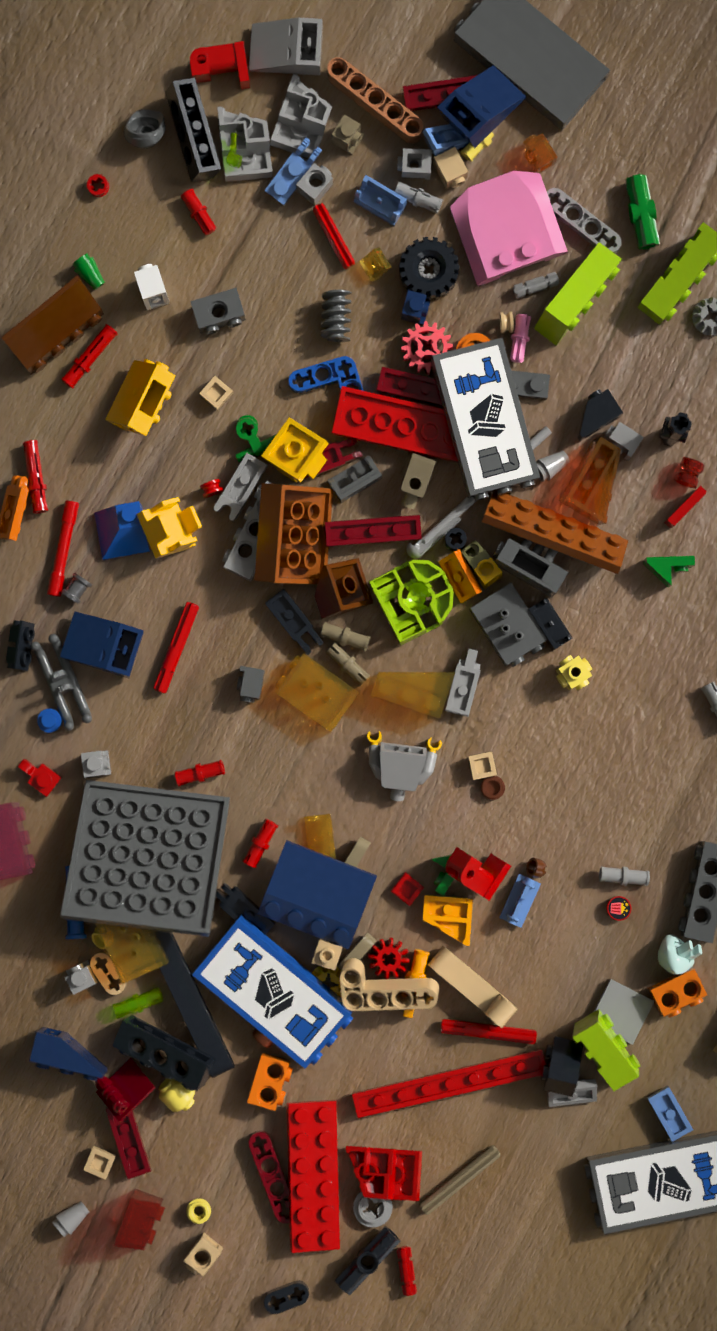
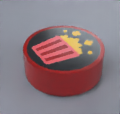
[606,896,631,921]

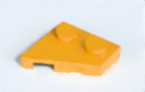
[422,895,473,946]

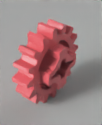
[401,321,453,375]

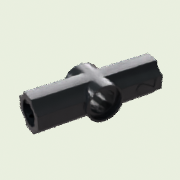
[659,412,692,447]
[334,1225,401,1296]

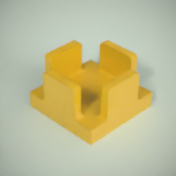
[262,417,329,483]
[137,497,202,558]

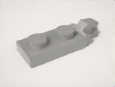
[445,649,481,717]

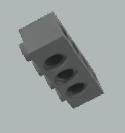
[678,841,717,943]

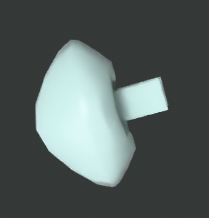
[658,934,702,974]

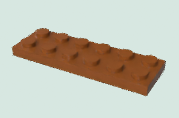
[482,491,628,574]

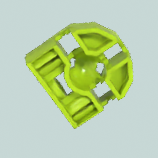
[368,560,453,646]

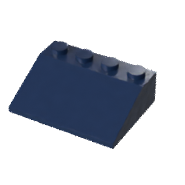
[258,840,377,949]

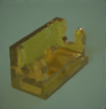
[304,814,336,859]

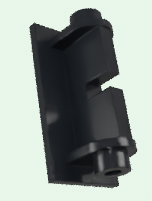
[5,620,35,671]

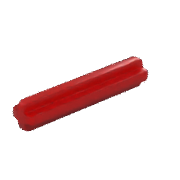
[313,203,355,269]

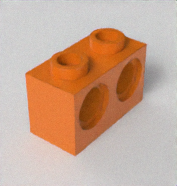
[648,967,707,1018]
[247,1052,293,1111]

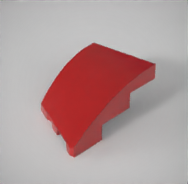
[346,1146,422,1201]

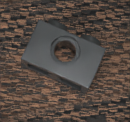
[190,288,246,335]

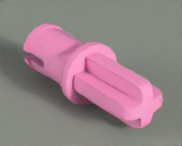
[510,314,531,363]

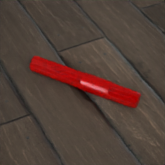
[153,602,199,694]
[440,1019,537,1044]

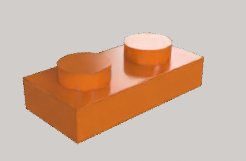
[438,549,482,603]

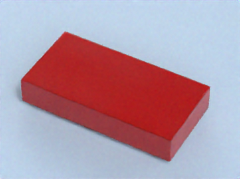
[664,486,707,528]

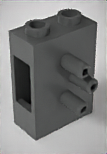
[493,538,568,598]
[469,583,548,667]

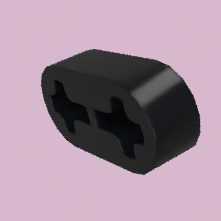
[264,1280,309,1314]

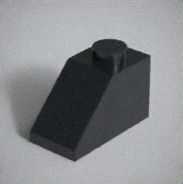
[578,389,623,442]

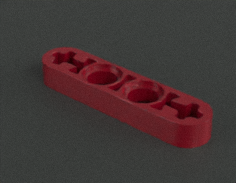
[249,1130,290,1224]

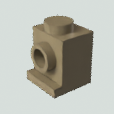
[332,114,364,155]

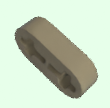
[344,836,371,867]
[337,932,377,973]

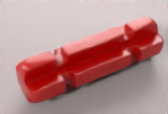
[397,1246,417,1296]

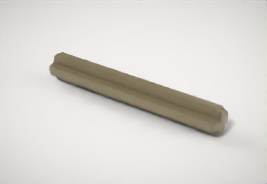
[420,1145,501,1215]

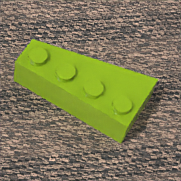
[638,222,717,325]
[534,242,622,346]

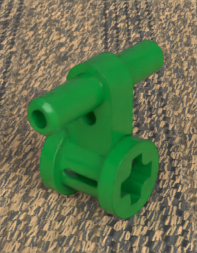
[235,415,277,463]

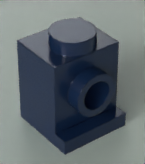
[401,290,430,325]

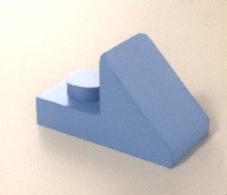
[423,124,468,157]

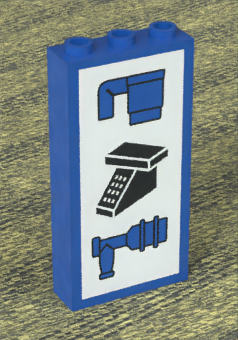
[192,915,353,1069]

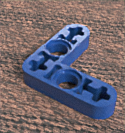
[289,356,364,393]

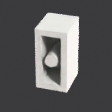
[134,264,170,310]

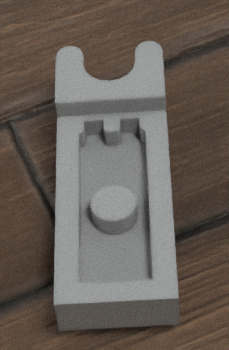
[213,453,268,522]

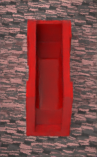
[190,41,250,90]
[446,847,511,901]

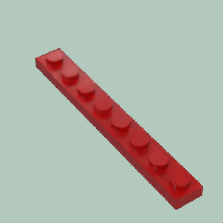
[352,1049,546,1118]

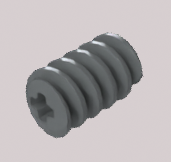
[321,289,352,342]

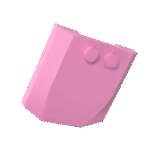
[450,171,568,286]

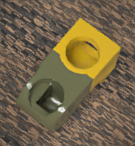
[461,540,502,589]

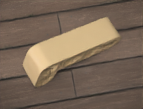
[428,946,518,1028]
[340,958,439,1011]

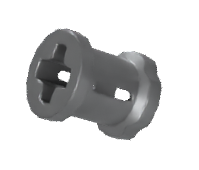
[61,572,92,604]

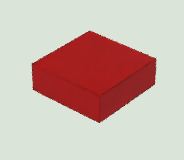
[391,872,424,906]

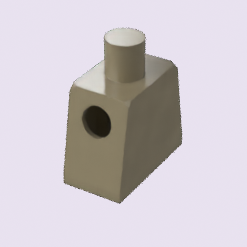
[400,453,436,510]

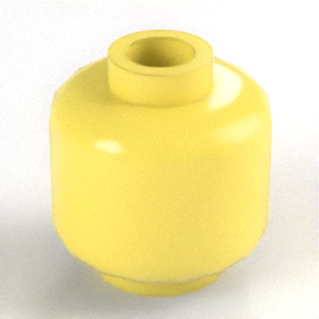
[158,1078,195,1112]

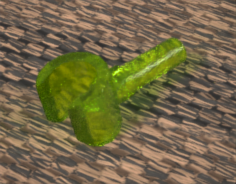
[226,133,242,168]

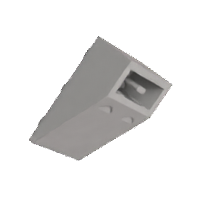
[249,18,323,75]

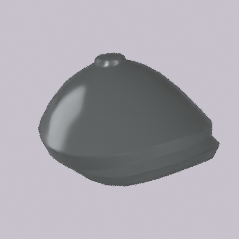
[123,110,166,149]

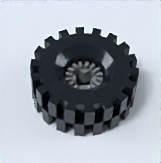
[399,237,459,301]

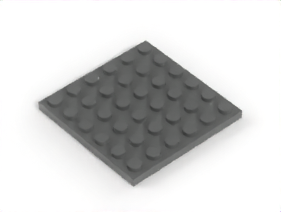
[61,780,230,937]

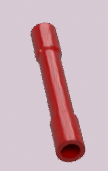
[47,500,79,597]

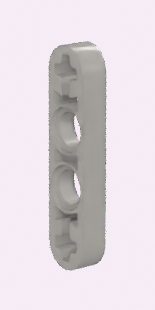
[546,188,621,254]

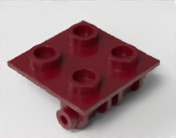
[95,1057,156,1123]

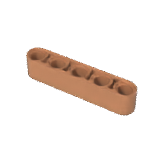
[327,57,423,144]

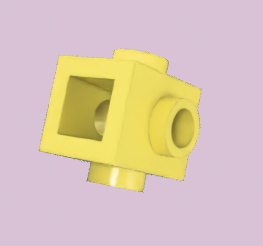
[556,655,592,691]

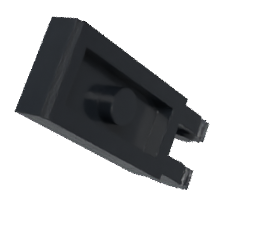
[265,589,323,655]

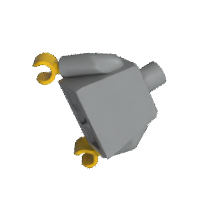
[367,731,442,801]

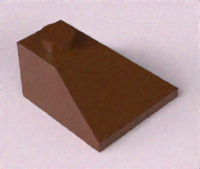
[314,558,373,619]

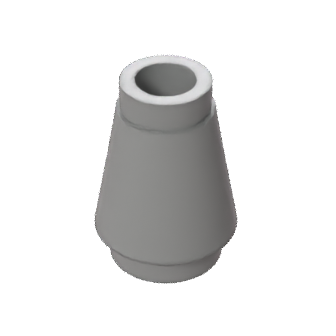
[536,450,570,482]
[52,1201,90,1237]

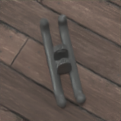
[30,634,92,731]

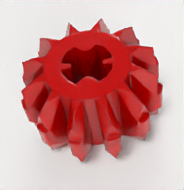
[368,937,409,979]

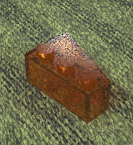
[559,437,621,525]

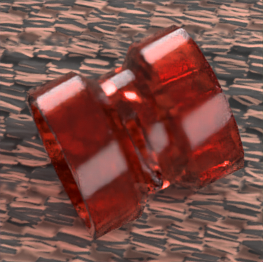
[674,457,705,489]

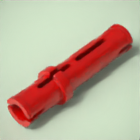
[61,324,118,389]
[22,440,48,514]

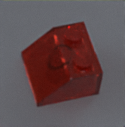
[114,1189,165,1250]

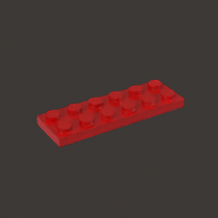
[331,386,458,463]
[287,1100,340,1253]

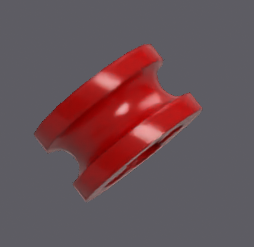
[87,174,109,197]
[200,479,224,498]

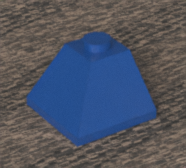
[94,501,150,560]

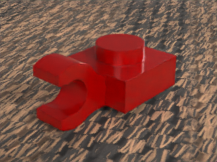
[18,759,62,797]

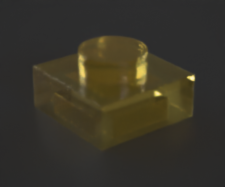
[359,247,392,282]

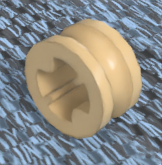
[499,311,514,334]

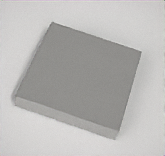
[594,979,654,1045]

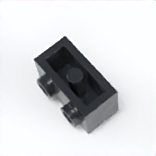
[541,1036,583,1097]

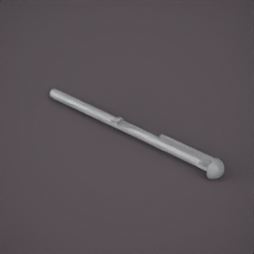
[406,426,552,559]

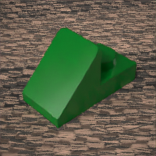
[643,556,695,587]
[431,854,454,896]

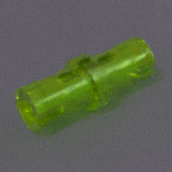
[113,987,164,1019]

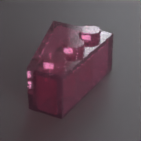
[0,802,35,880]

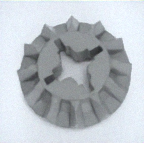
[692,297,717,336]
[353,1191,392,1227]

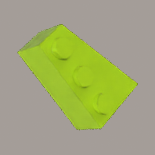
[573,1009,640,1091]

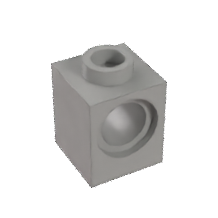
[296,163,333,206]

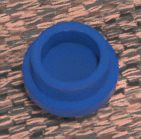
[37,709,62,733]

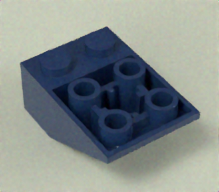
[437,65,526,149]
[60,611,144,679]
[30,1027,108,1081]

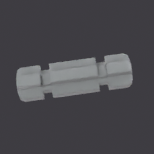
[513,272,559,298]

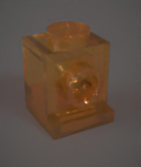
[523,133,558,173]

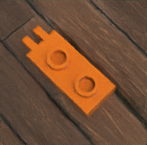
[0,475,29,541]

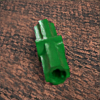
[625,174,660,250]

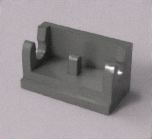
[327,456,382,503]

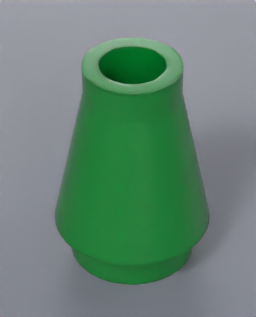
[72,253,105,291]

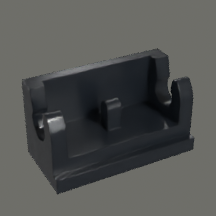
[529,598,573,651]

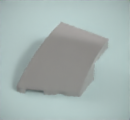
[270,74,332,158]
[217,107,273,182]

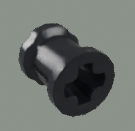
[444,528,467,552]

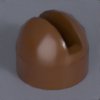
[526,858,547,878]

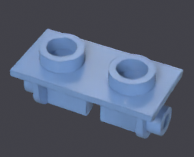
[499,874,541,928]

